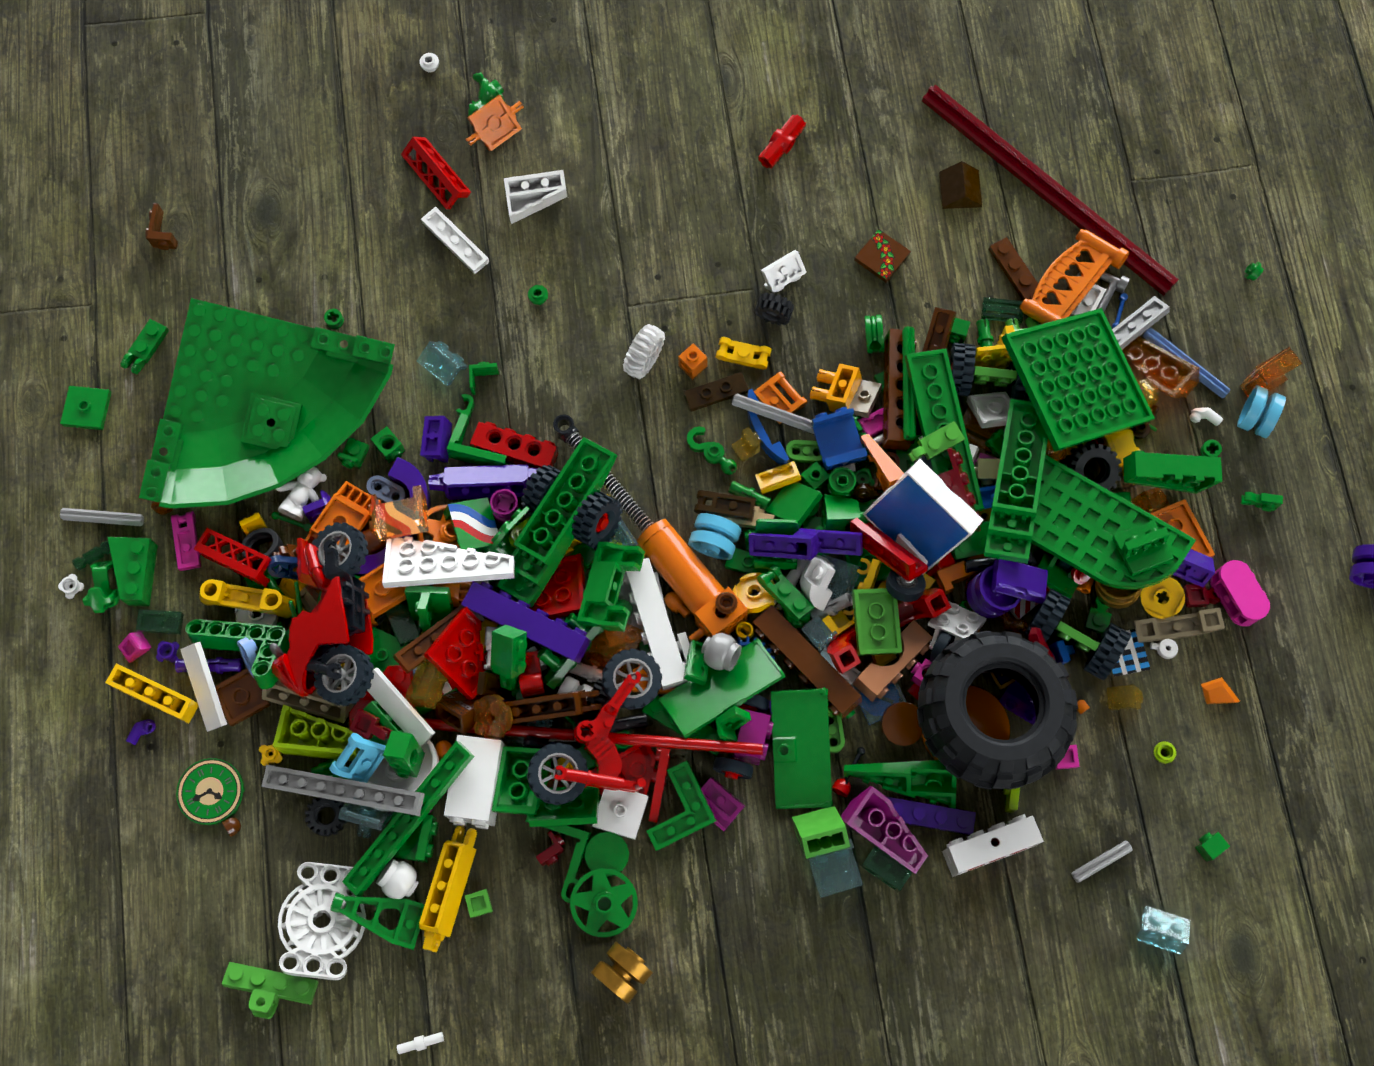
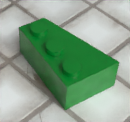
[108,537,158,606]

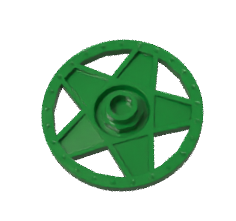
[570,868,638,937]

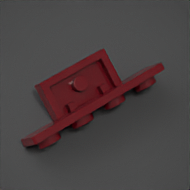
[938,448,983,532]

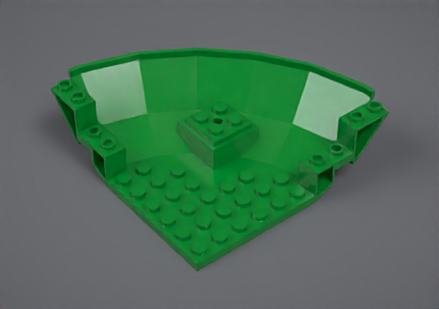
[139,298,395,508]

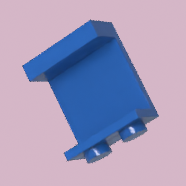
[811,407,868,471]

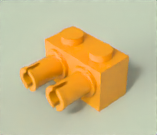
[810,364,862,412]

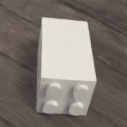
[444,735,506,829]

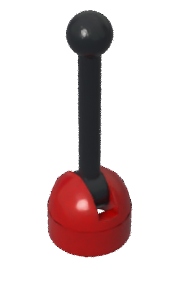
[832,747,865,797]

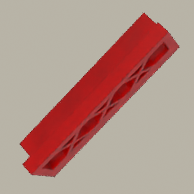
[401,137,471,210]
[850,518,928,582]
[194,528,272,587]

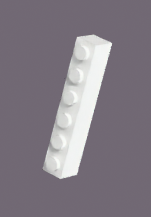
[623,558,688,691]

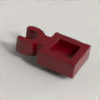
[1183,584,1221,608]

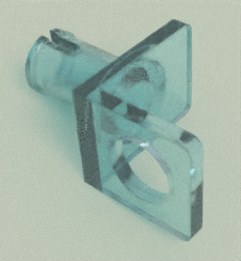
[802,616,838,651]

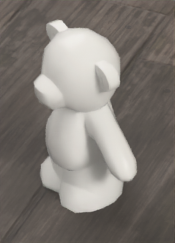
[276,467,327,521]

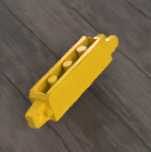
[419,826,477,952]

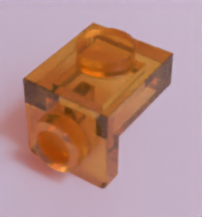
[1132,488,1169,513]

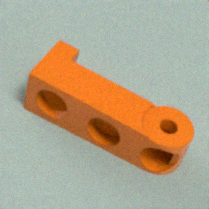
[934,554,985,595]

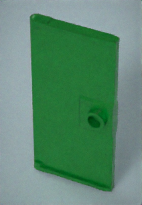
[658,638,785,738]
[771,687,833,809]

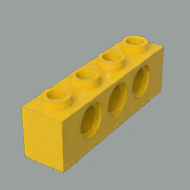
[105,663,199,724]

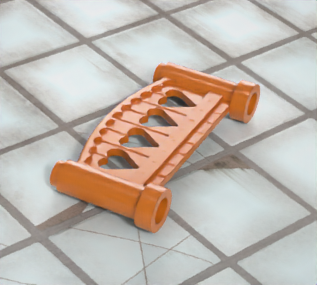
[1019,229,1129,324]

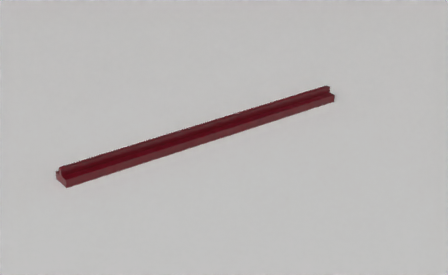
[922,85,1179,296]

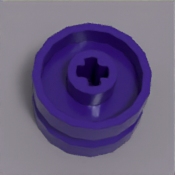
[1349,544,1374,589]
[966,565,1021,619]

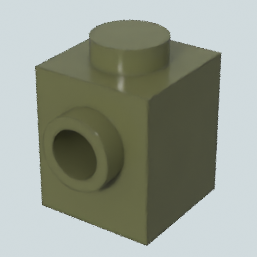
[974,458,1000,487]

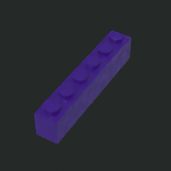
[461,581,591,664]

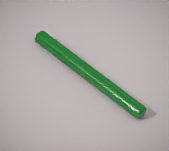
[902,326,916,441]

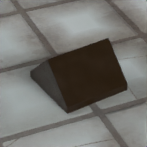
[939,161,982,209]

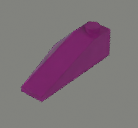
[840,786,928,874]

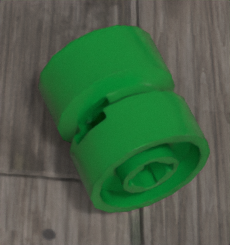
[827,467,856,498]

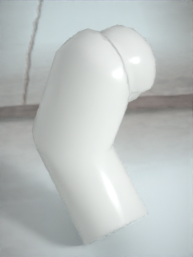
[1189,408,1223,426]

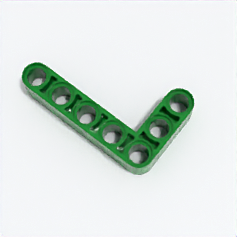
[185,619,290,689]

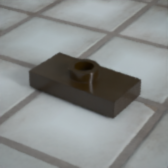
[477,672,511,698]

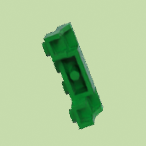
[577,542,645,632]

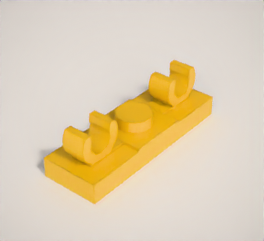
[843,558,882,620]

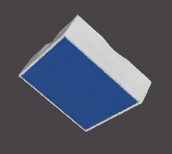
[863,459,983,574]

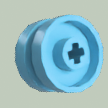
[1237,385,1286,438]
[688,513,741,560]

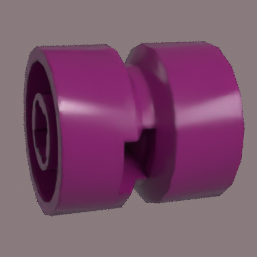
[490,489,519,525]

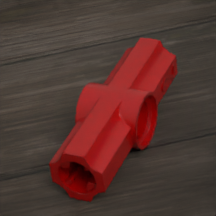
[758,115,806,169]

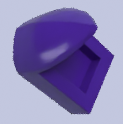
[302,490,331,523]

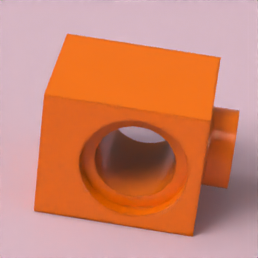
[678,343,707,380]

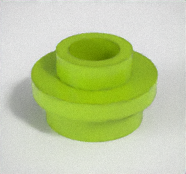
[1153,741,1176,764]

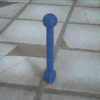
[1112,293,1128,329]

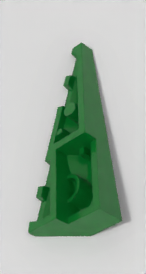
[844,760,957,809]

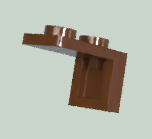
[145,203,178,250]

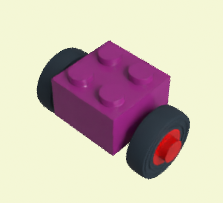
[713,694,774,780]

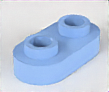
[237,637,258,677]

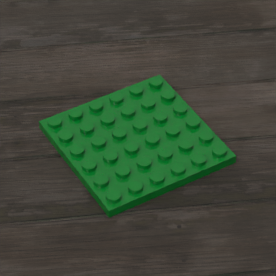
[1002,308,1155,452]

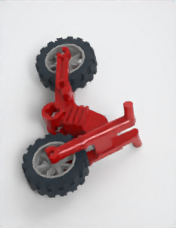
[527,649,662,805]

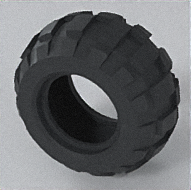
[917,631,1078,790]

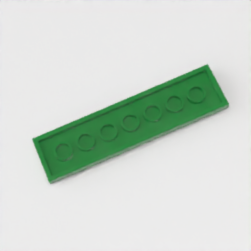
[904,349,984,512]

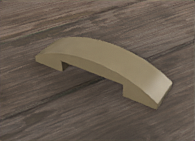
[1134,607,1225,643]

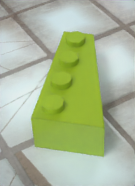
[273,704,368,761]

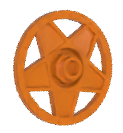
[417,504,459,548]

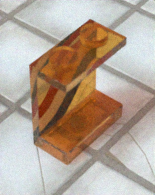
[1240,347,1302,397]
[368,485,429,541]

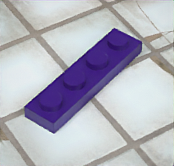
[887,797,976,835]

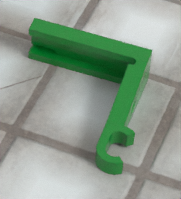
[447,394,509,466]
[525,815,591,903]

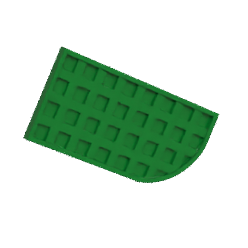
[1031,455,1196,589]

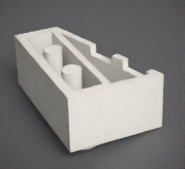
[504,170,567,224]

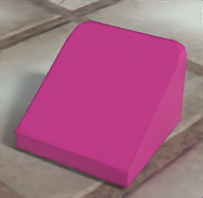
[118,632,151,663]

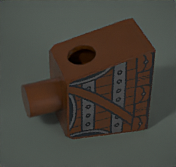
[435,690,490,734]

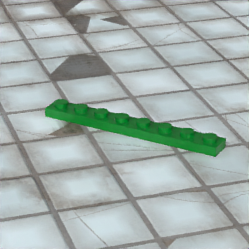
[342,741,475,897]

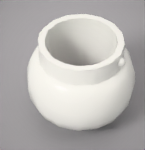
[376,859,418,899]

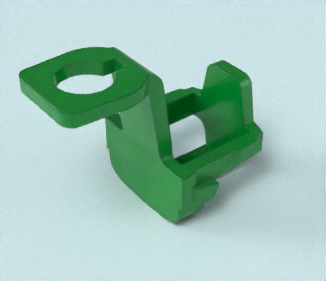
[82,560,120,613]

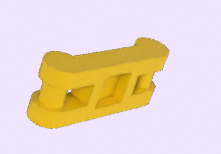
[715,337,772,370]

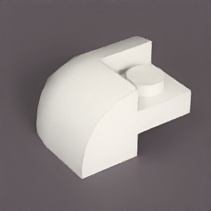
[799,555,836,611]

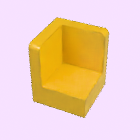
[820,610,855,641]

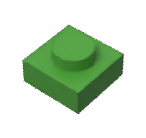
[465,889,493,918]

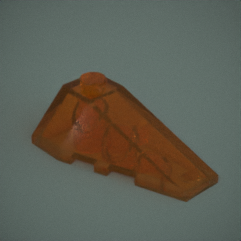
[1122,336,1199,398]

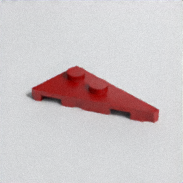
[649,736,671,823]

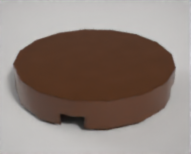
[880,702,923,746]

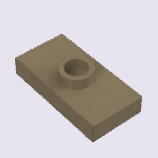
[848,380,882,418]

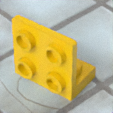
[974,325,1015,369]

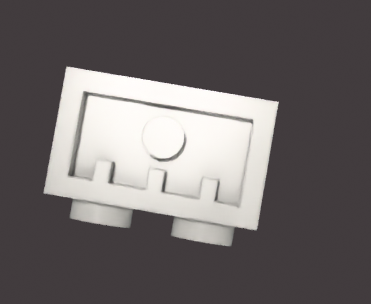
[761,250,807,292]

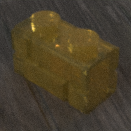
[405,659,448,709]

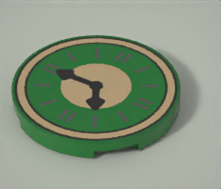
[176,758,245,825]

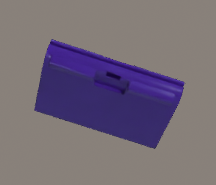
[992,558,1048,604]

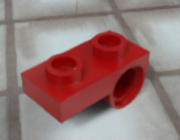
[519,650,545,698]

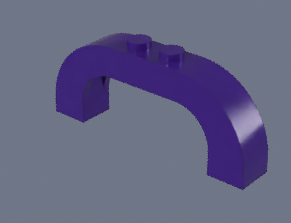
[354,457,431,577]

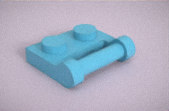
[329,733,386,783]

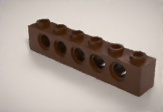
[883,328,916,451]

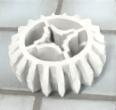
[623,324,665,379]

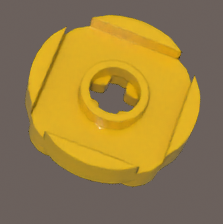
[733,572,775,614]
[1140,577,1185,619]

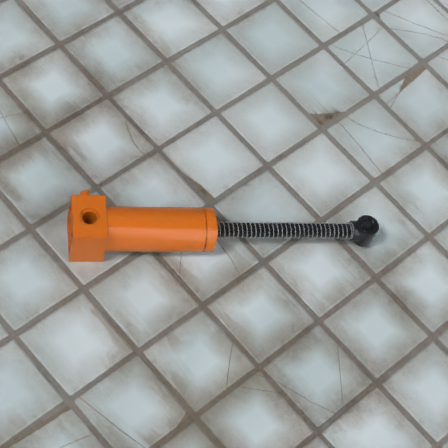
[553,414,748,641]

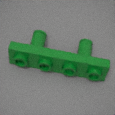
[537,613,604,690]

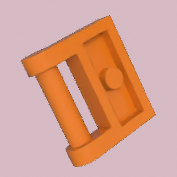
[754,372,808,424]

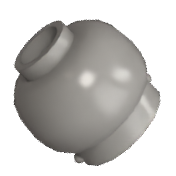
[701,633,742,672]

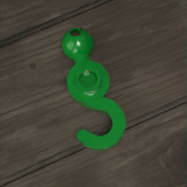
[687,426,737,475]

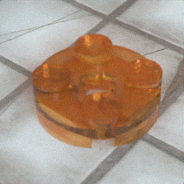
[474,694,513,739]

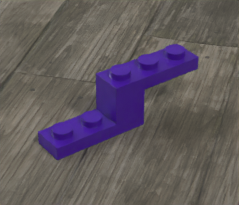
[749,528,863,560]

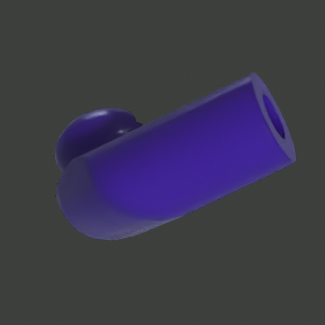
[126,719,156,745]

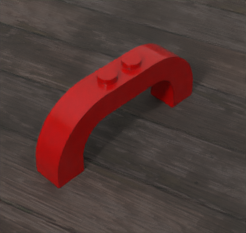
[827,588,952,674]

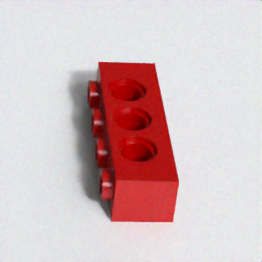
[470,422,559,469]

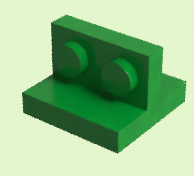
[1112,520,1174,576]
[405,586,454,633]

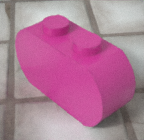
[1210,560,1270,626]

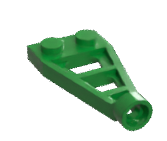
[330,893,425,950]

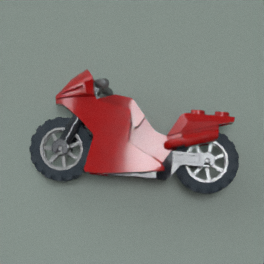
[269,522,374,706]

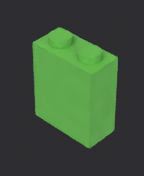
[792,806,850,859]

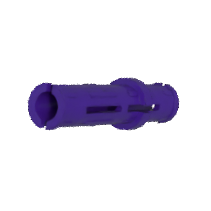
[175,657,243,674]

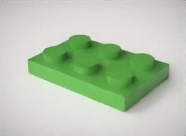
[852,588,902,656]

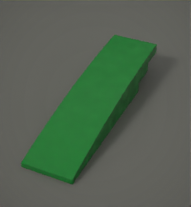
[984,399,1048,564]
[497,437,617,608]

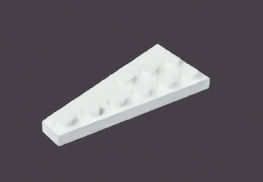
[382,533,515,588]

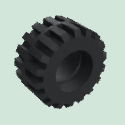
[1063,443,1122,491]

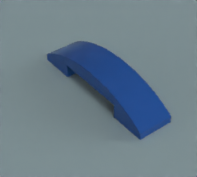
[747,389,789,465]

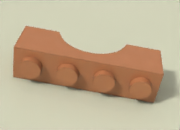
[853,620,933,702]

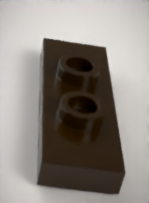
[684,372,749,412]

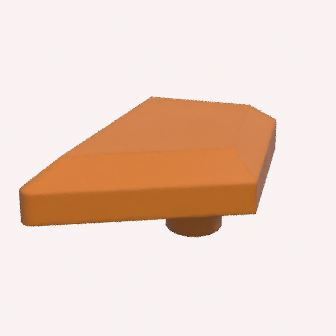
[1201,677,1240,704]

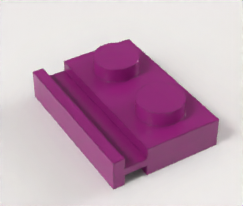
[701,777,745,831]

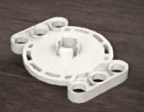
[278,862,366,980]

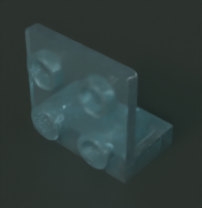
[808,839,863,898]

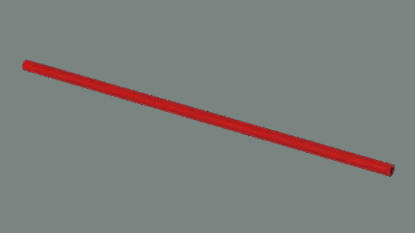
[423,718,763,755]

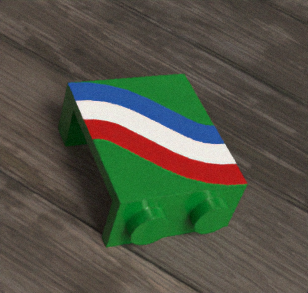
[443,497,498,553]

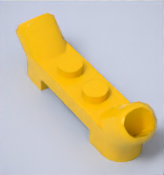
[199,579,296,619]

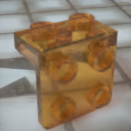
[587,623,643,676]

